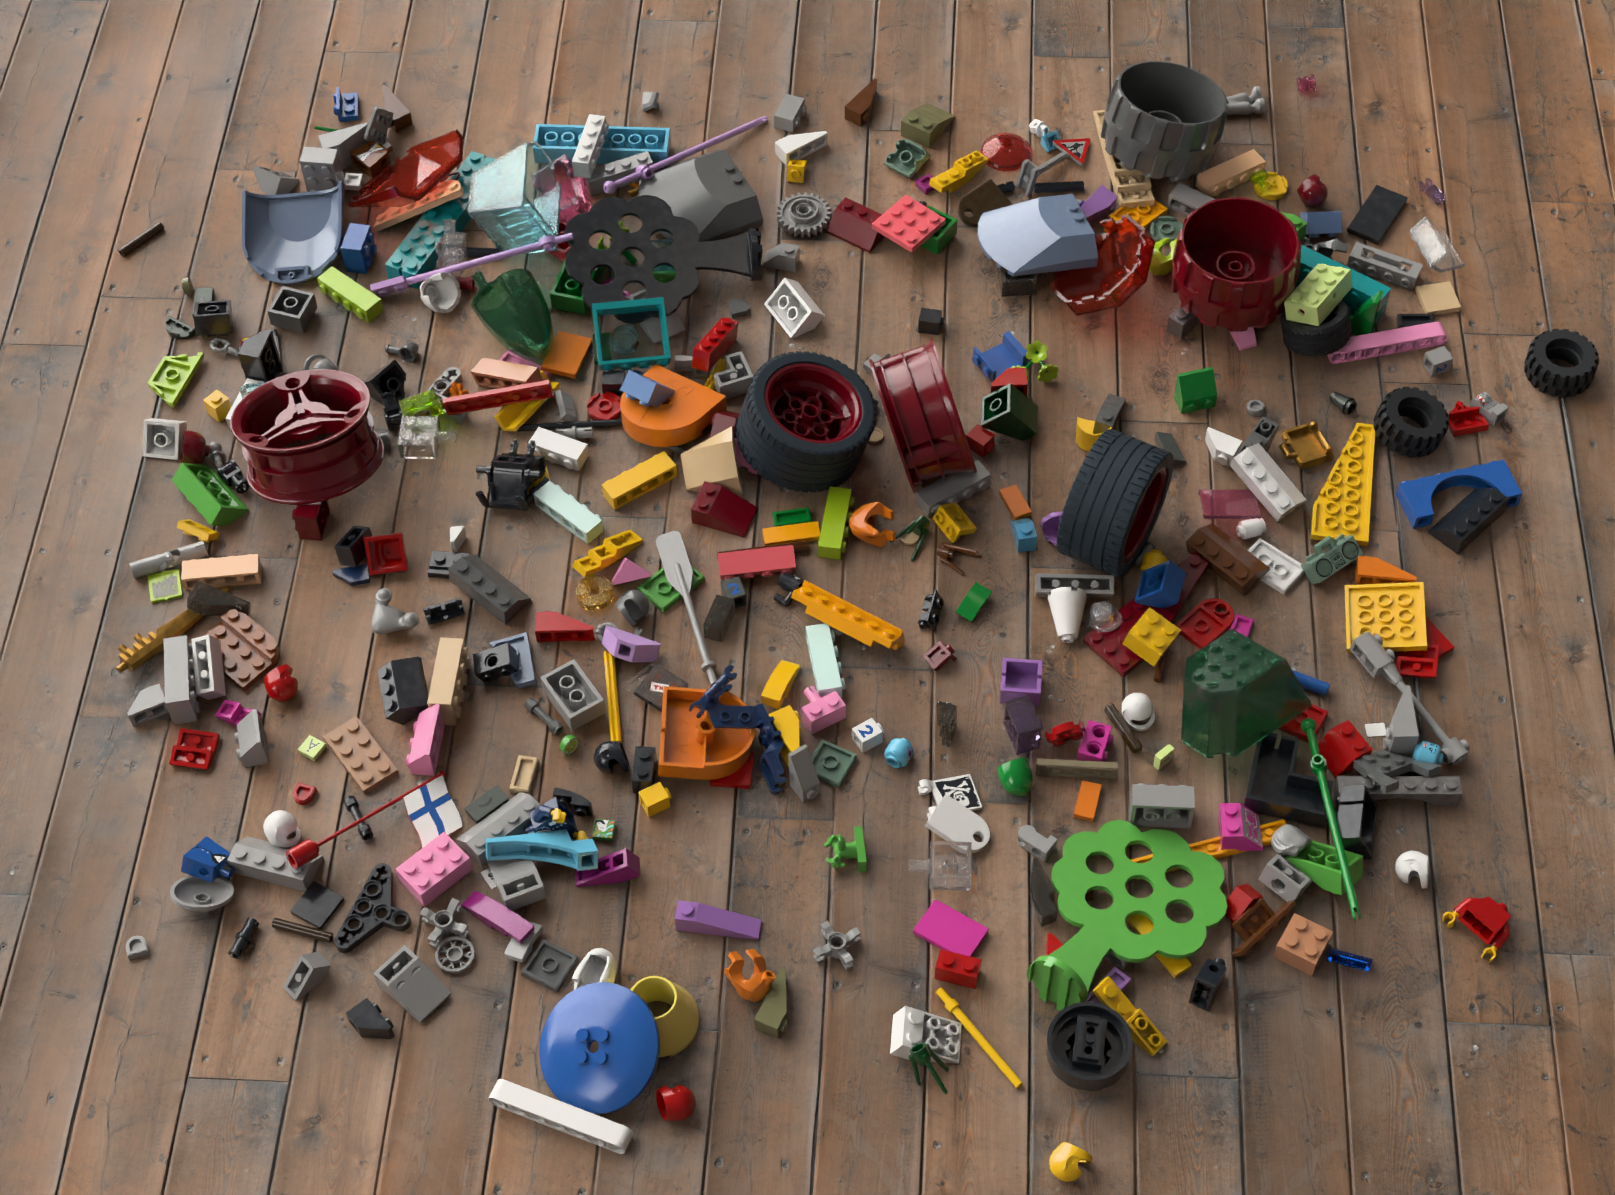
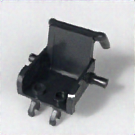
[476,439,546,511]

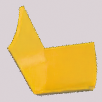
[1075,417,1112,451]

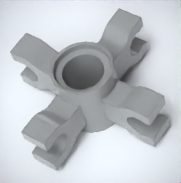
[420,898,469,949]
[813,920,861,970]

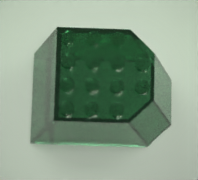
[1181,629,1312,758]

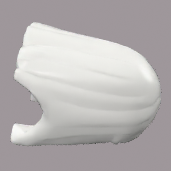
[572,948,616,990]

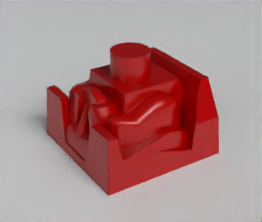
[364,532,408,575]

